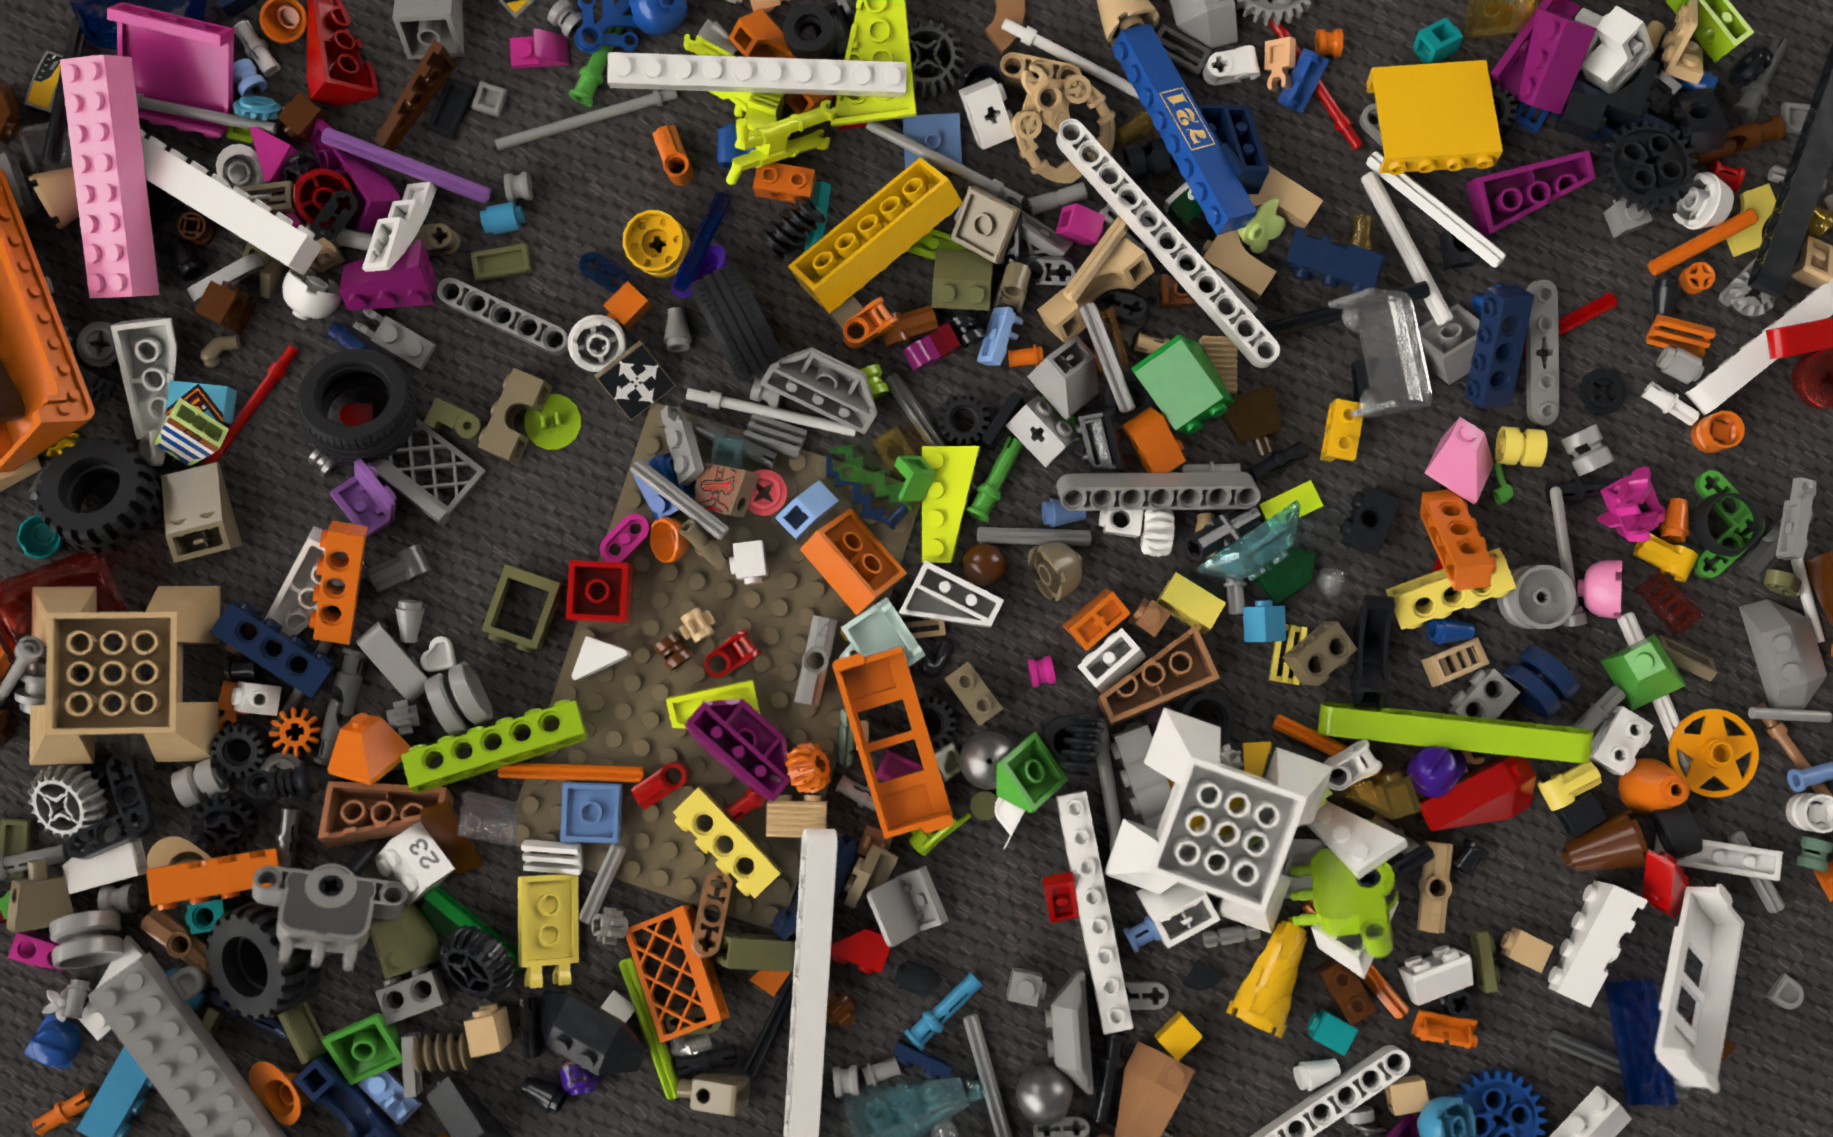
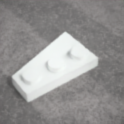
[1307,802,1408,879]
[79,935,146,1041]

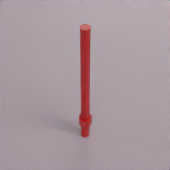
[1269,19,1364,151]
[200,344,299,466]

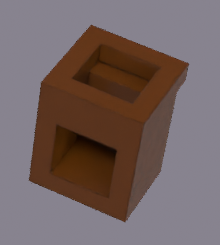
[1159,274,1202,308]

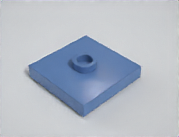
[903,113,962,172]
[560,782,623,844]

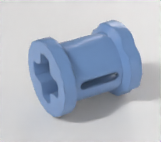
[1122,916,1161,953]

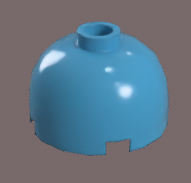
[1417,1096,1476,1137]

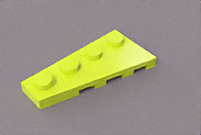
[922,446,981,563]

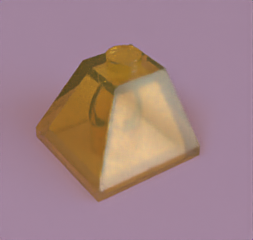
[1463,0,1539,39]

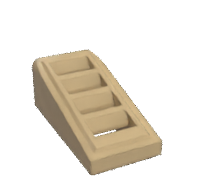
[1421,637,1490,687]

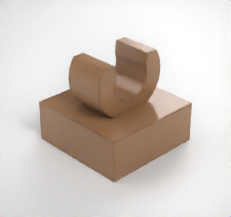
[856,825,893,856]

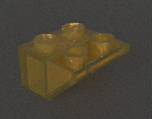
[1340,770,1422,820]

